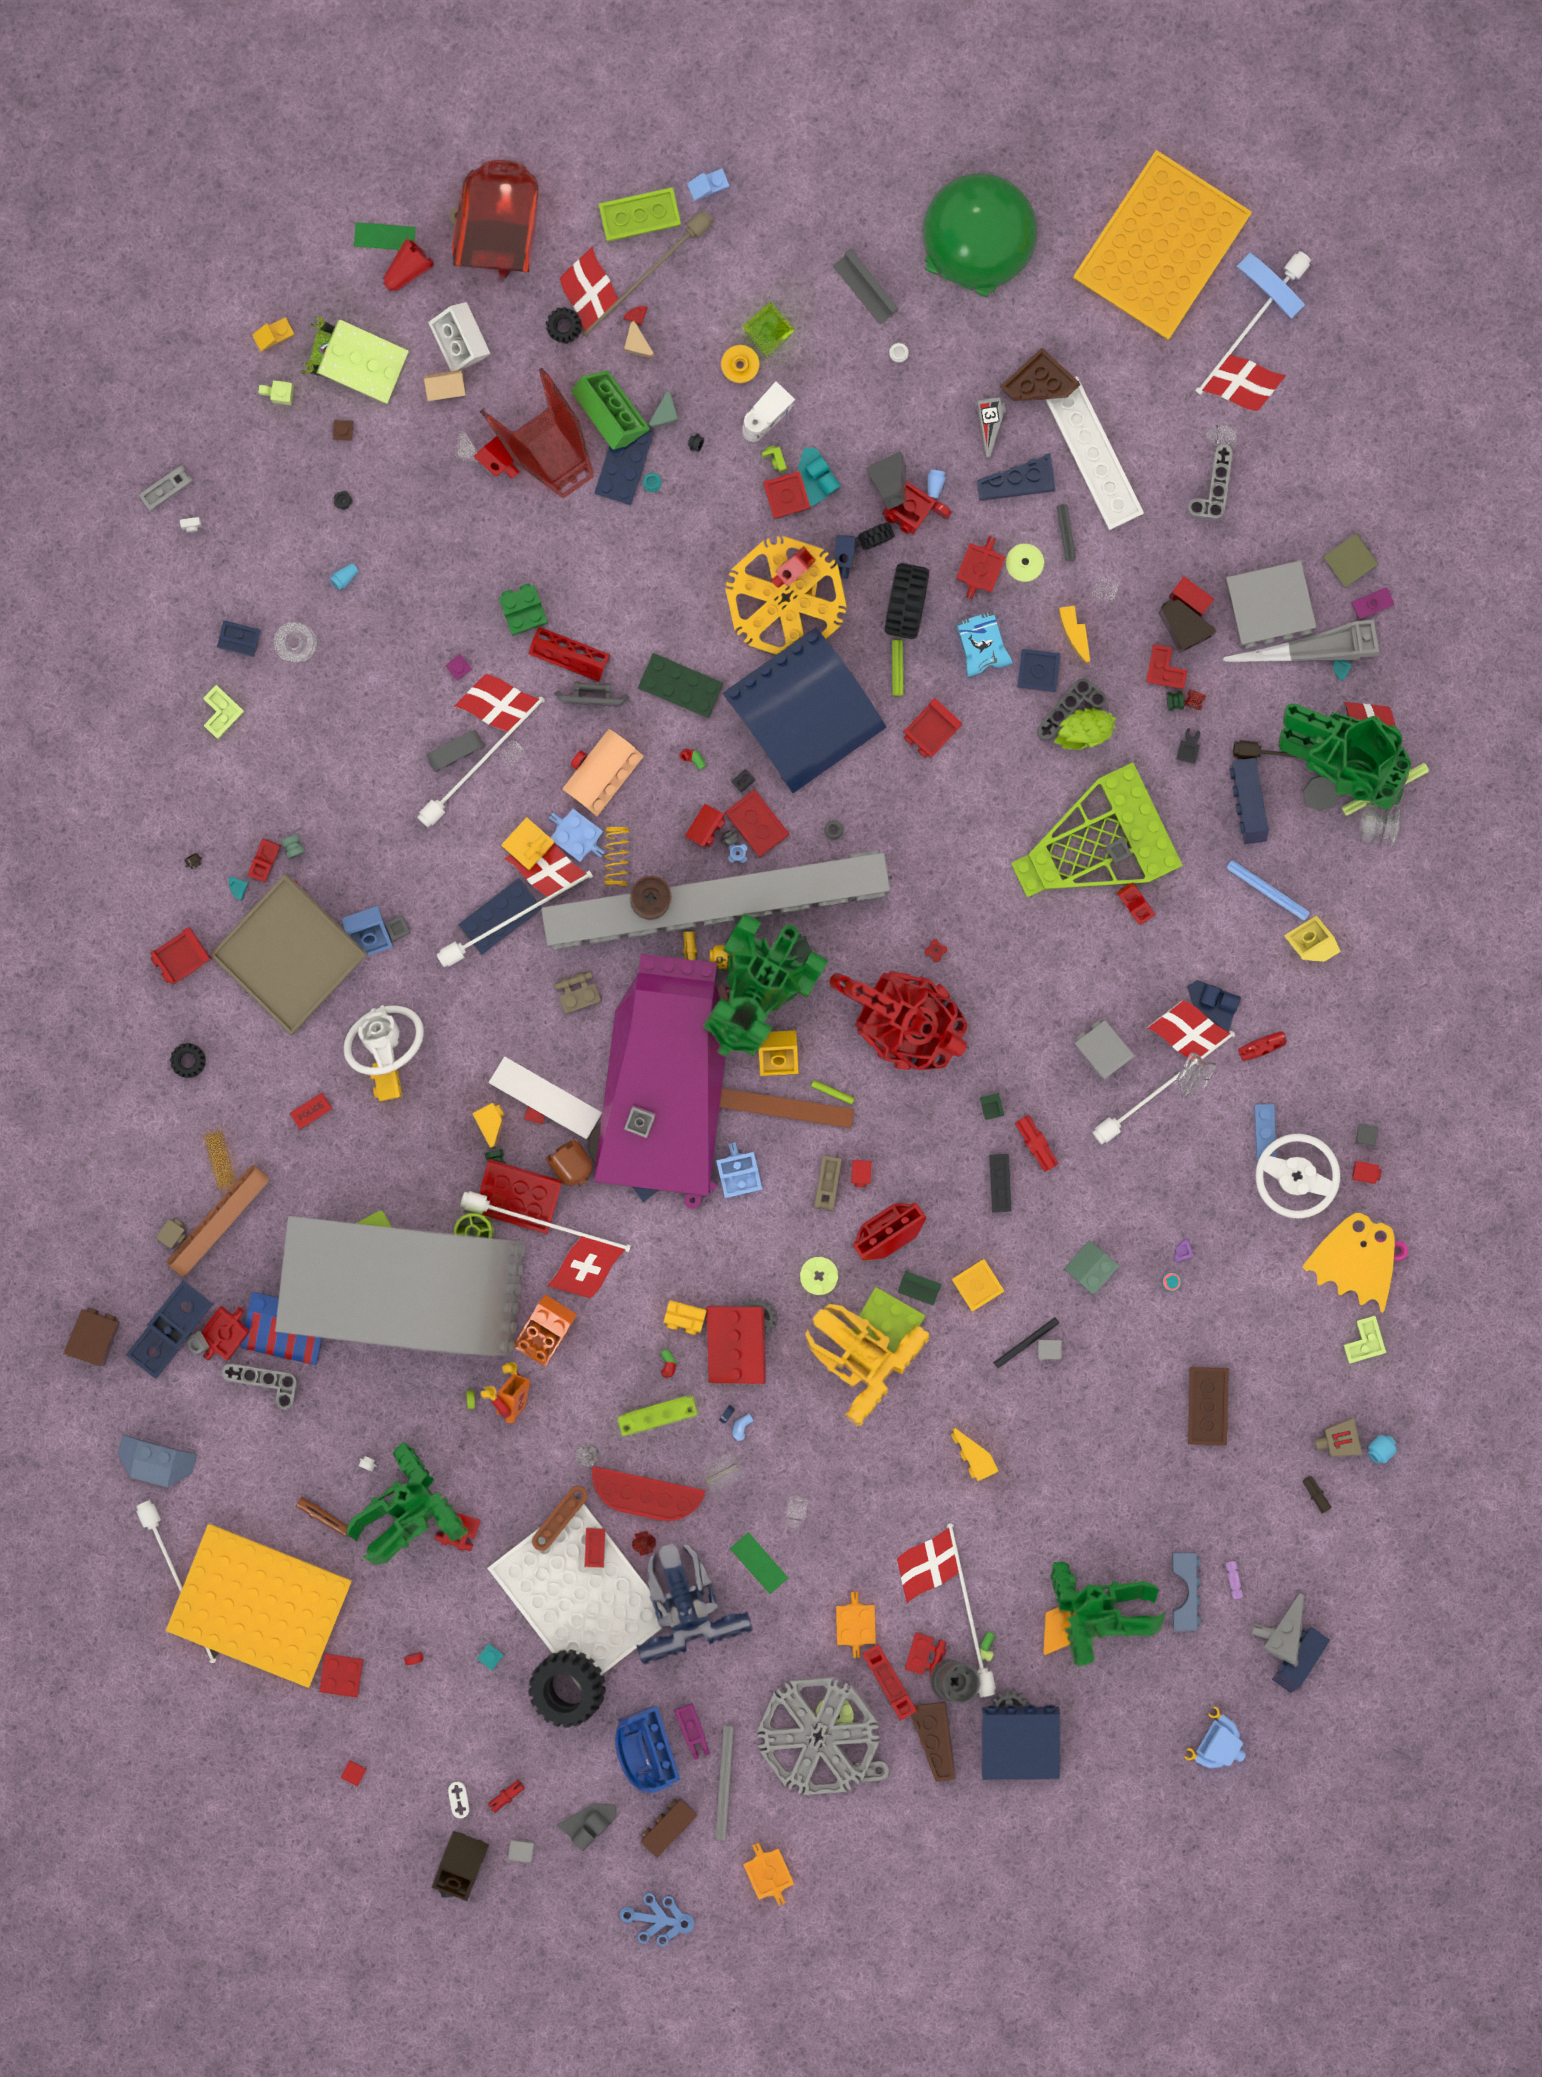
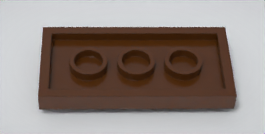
[1188,1367,1229,1445]

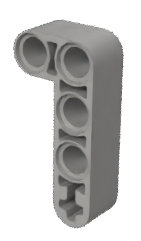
[1187,444,1233,520]
[222,1363,298,1409]

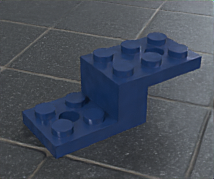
[126,1280,213,1379]

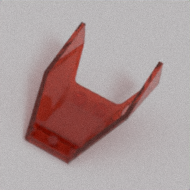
[479,368,594,499]

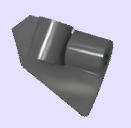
[557,1803,617,1851]

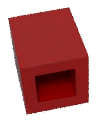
[851,1160,872,1188]
[1351,1161,1382,1184]

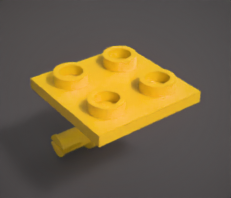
[501,817,555,870]

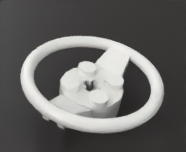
[344,1005,424,1075]
[1256,1134,1340,1218]

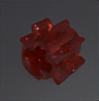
[632,1531,656,1556]

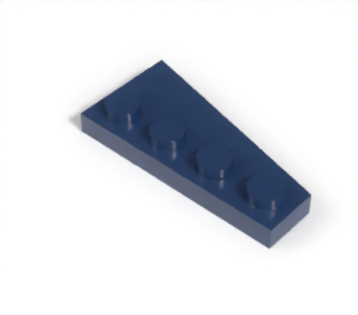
[977,453,1055,501]

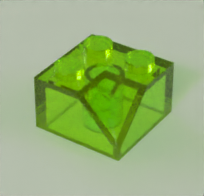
[742,301,796,359]

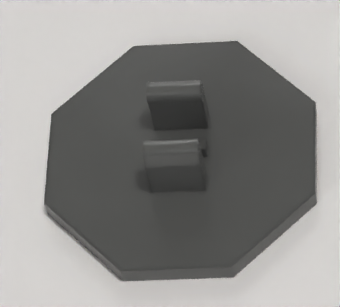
[1303,775,1343,811]

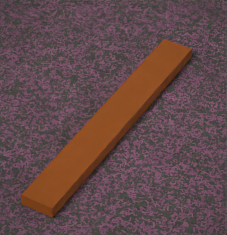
[719,1088,854,1128]

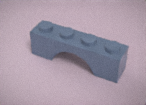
[1172,1552,1201,1631]

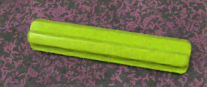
[892,639,904,696]

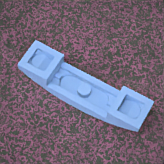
[1237,253,1305,319]

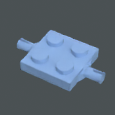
[549,808,605,862]

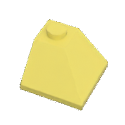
[1284,915,1341,962]

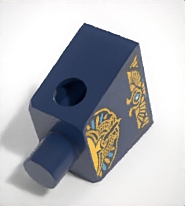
[833,535,859,579]

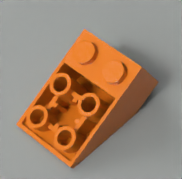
[515,1294,578,1366]

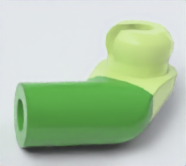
[980,1632,995,1662]

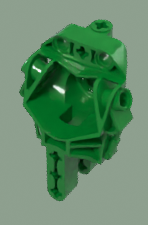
[1278,703,1411,809]

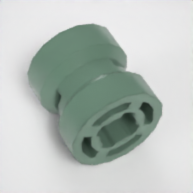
[281,834,306,859]

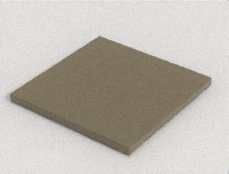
[210,873,368,1035]

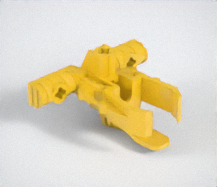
[805,1304,930,1427]

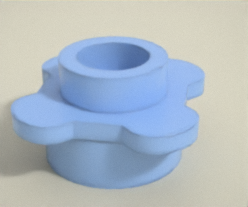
[728,844,747,863]

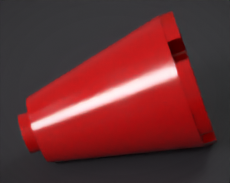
[383,238,435,291]

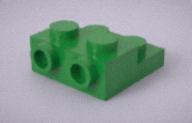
[499,584,548,636]

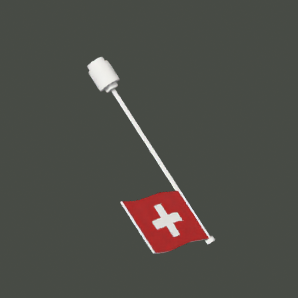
[460,1191,631,1298]

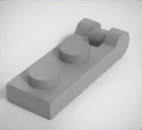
[139,465,194,512]

